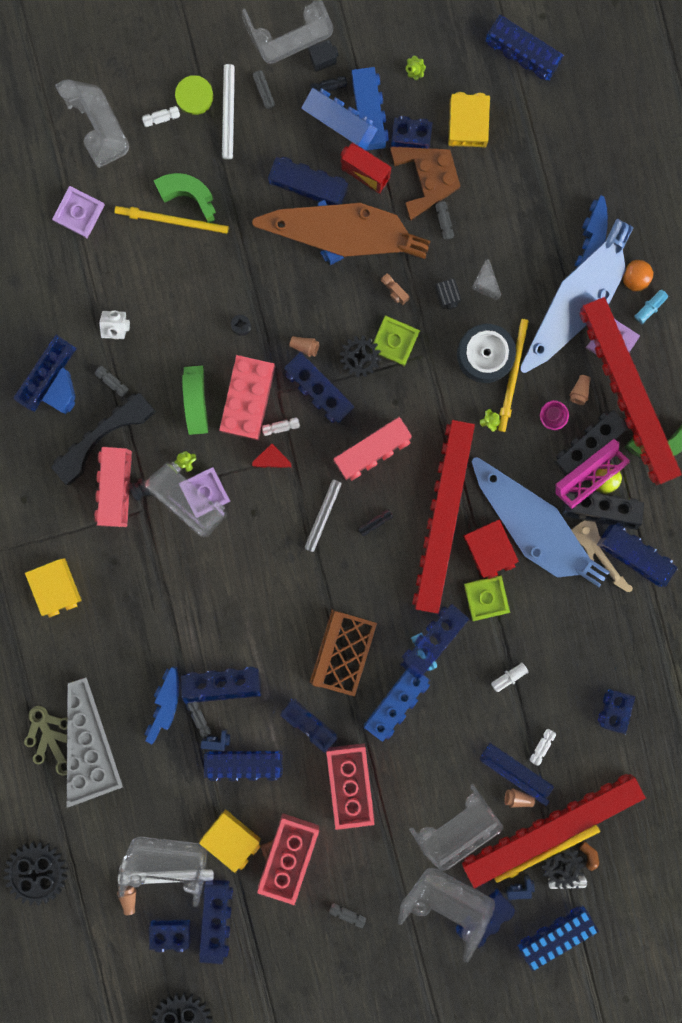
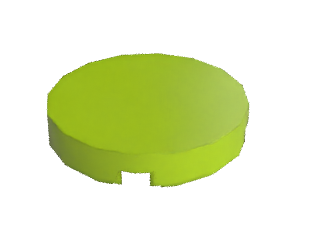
[175,75,214,115]

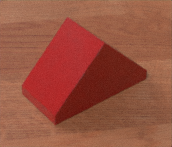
[252,444,292,468]

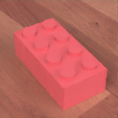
[219,355,275,441]
[334,417,412,481]
[95,447,132,527]
[326,743,374,830]
[257,813,319,905]

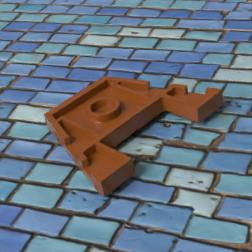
[390,147,460,220]

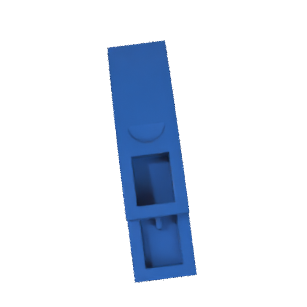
[575,195,608,267]
[145,666,179,744]

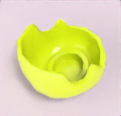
[591,463,622,494]

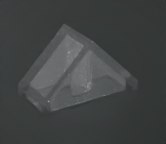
[472,259,501,300]

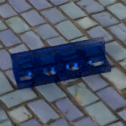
[479,743,554,806]

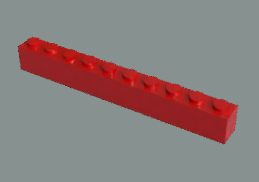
[579,297,682,486]
[412,420,475,614]
[462,774,646,888]

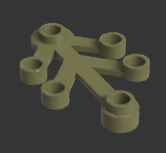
[24,706,67,776]

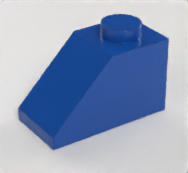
[42,368,76,414]

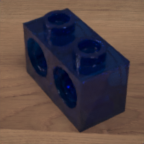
[391,116,433,148]
[598,689,635,734]
[149,920,191,952]

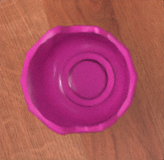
[540,400,569,430]

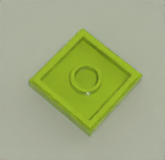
[370,316,420,366]
[464,575,510,621]

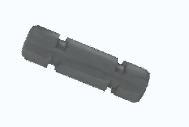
[253,70,275,109]
[435,202,454,240]
[95,366,129,397]
[186,700,211,737]
[329,903,366,928]

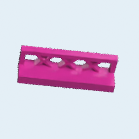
[556,439,630,509]

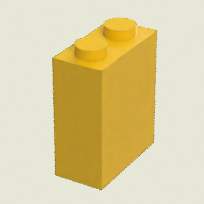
[448,92,490,147]
[25,559,81,618]
[199,809,261,873]

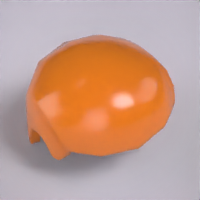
[622,260,653,291]

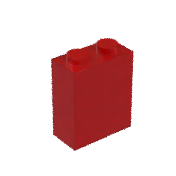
[463,520,519,579]

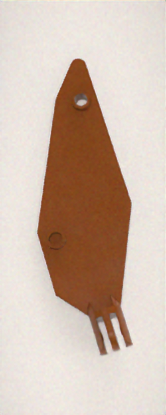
[252,203,430,259]

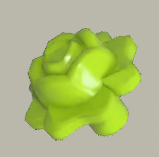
[405,56,426,80]
[480,409,500,432]
[174,451,196,472]

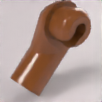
[579,841,599,871]

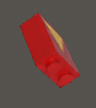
[340,142,391,194]

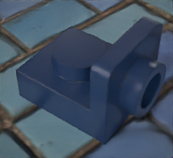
[201,728,230,751]
[506,874,535,900]

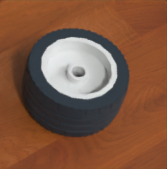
[457,324,516,383]

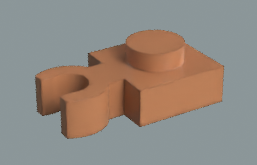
[381,273,409,305]

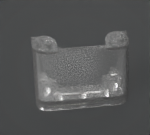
[55,79,129,168]

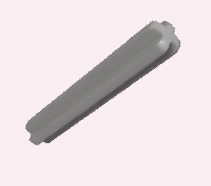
[305,480,341,552]

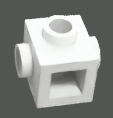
[99,311,130,339]

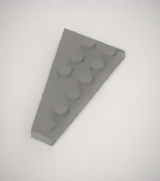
[67,677,123,808]

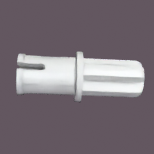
[491,662,529,692]

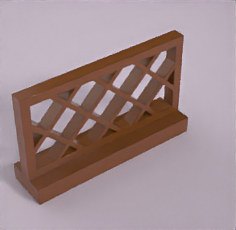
[310,609,377,697]

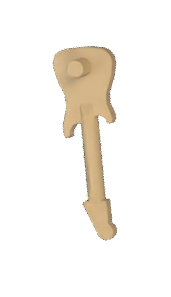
[571,520,633,592]

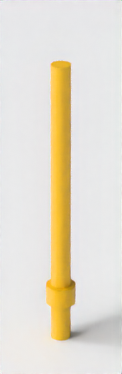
[115,206,229,234]
[498,319,529,432]
[494,825,600,883]

